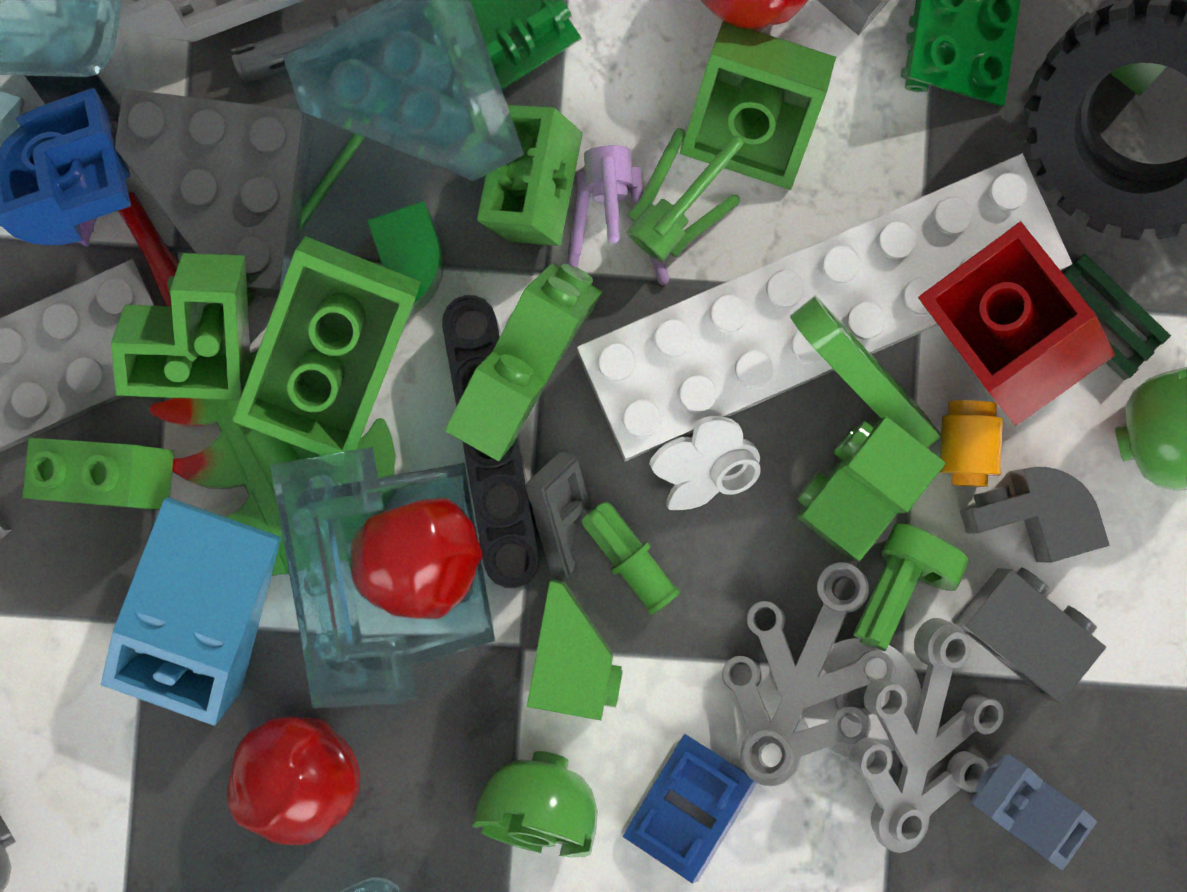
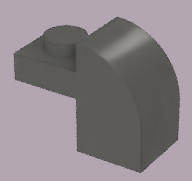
[960,467,1110,563]

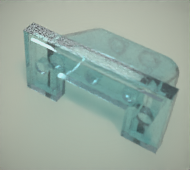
[270,447,495,708]

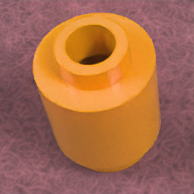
[940,400,1003,487]

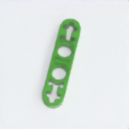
[790,295,942,448]

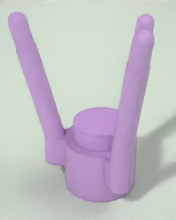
[567,145,669,285]

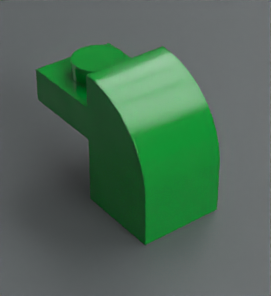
[367,201,444,317]

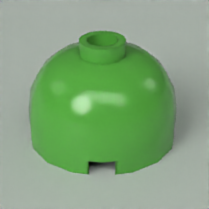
[1115,367,1187,491]
[472,751,598,858]

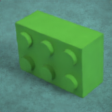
[232,236,421,466]

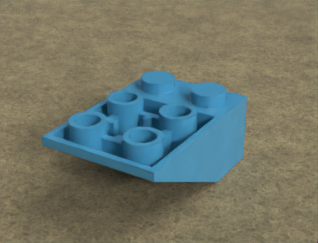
[100,497,281,726]

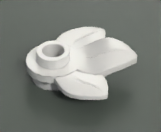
[649,416,761,510]

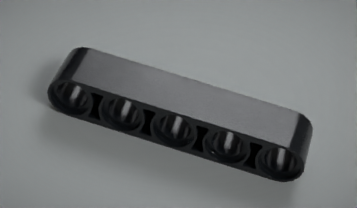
[442,295,540,588]

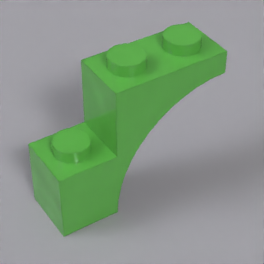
[445,262,603,461]

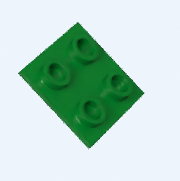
[419,0,582,102]
[900,0,1021,107]

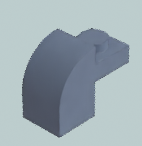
[969,753,1097,871]

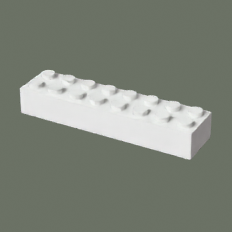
[577,153,1072,462]

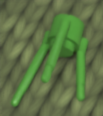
[626,128,744,262]

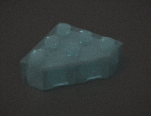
[284,0,525,181]

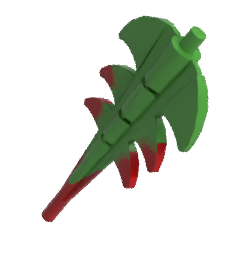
[118,192,396,583]

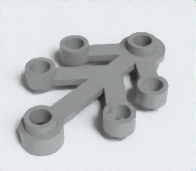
[722,562,896,786]
[849,618,1003,853]

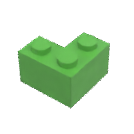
[111,253,251,400]
[795,416,946,561]

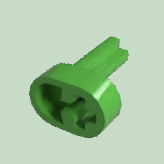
[853,523,969,651]

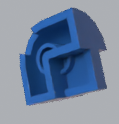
[0,88,131,246]

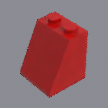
[918,221,1115,427]

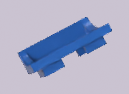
[622,734,757,884]

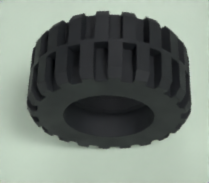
[1023,0,1187,240]

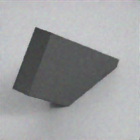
[525,451,590,578]

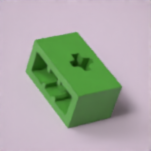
[477,105,583,246]
[23,438,174,510]

